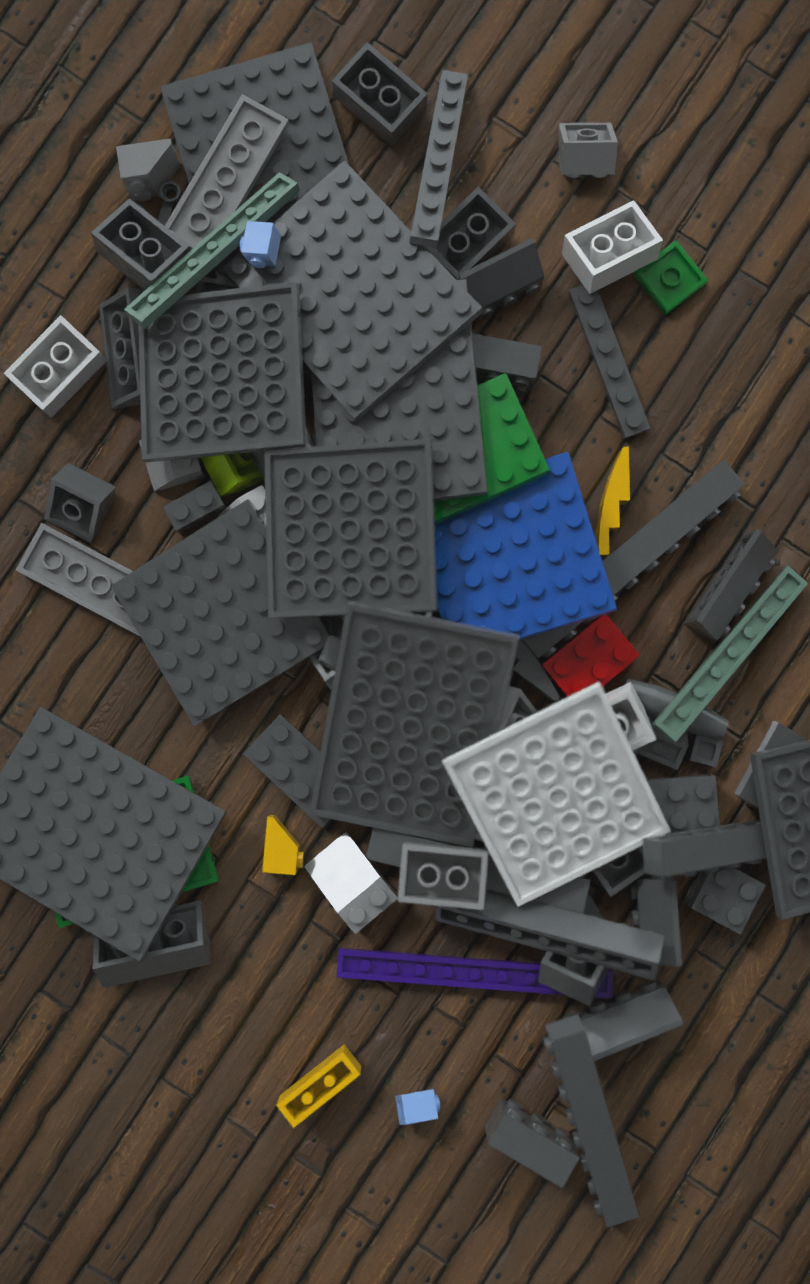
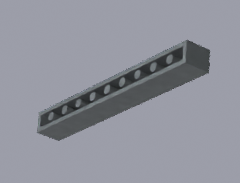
[522,460,745,660]

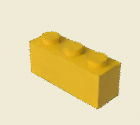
[276,1044,361,1128]

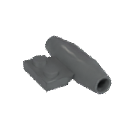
[622,678,729,770]

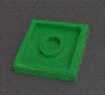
[633,240,709,315]

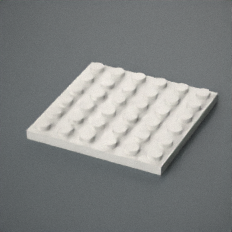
[442,682,670,907]

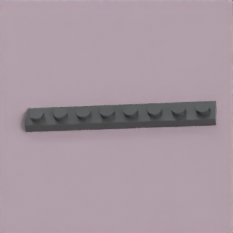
[410,69,468,248]

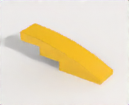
[595,447,630,558]

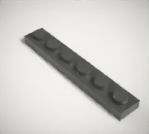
[568,285,651,440]

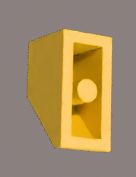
[262,815,304,875]

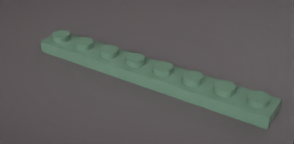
[124,172,300,329]
[651,565,808,743]

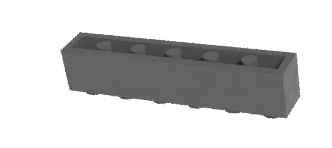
[642,819,767,880]

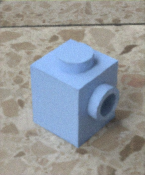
[240,221,281,268]
[395,1089,440,1125]

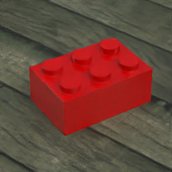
[541,614,640,699]

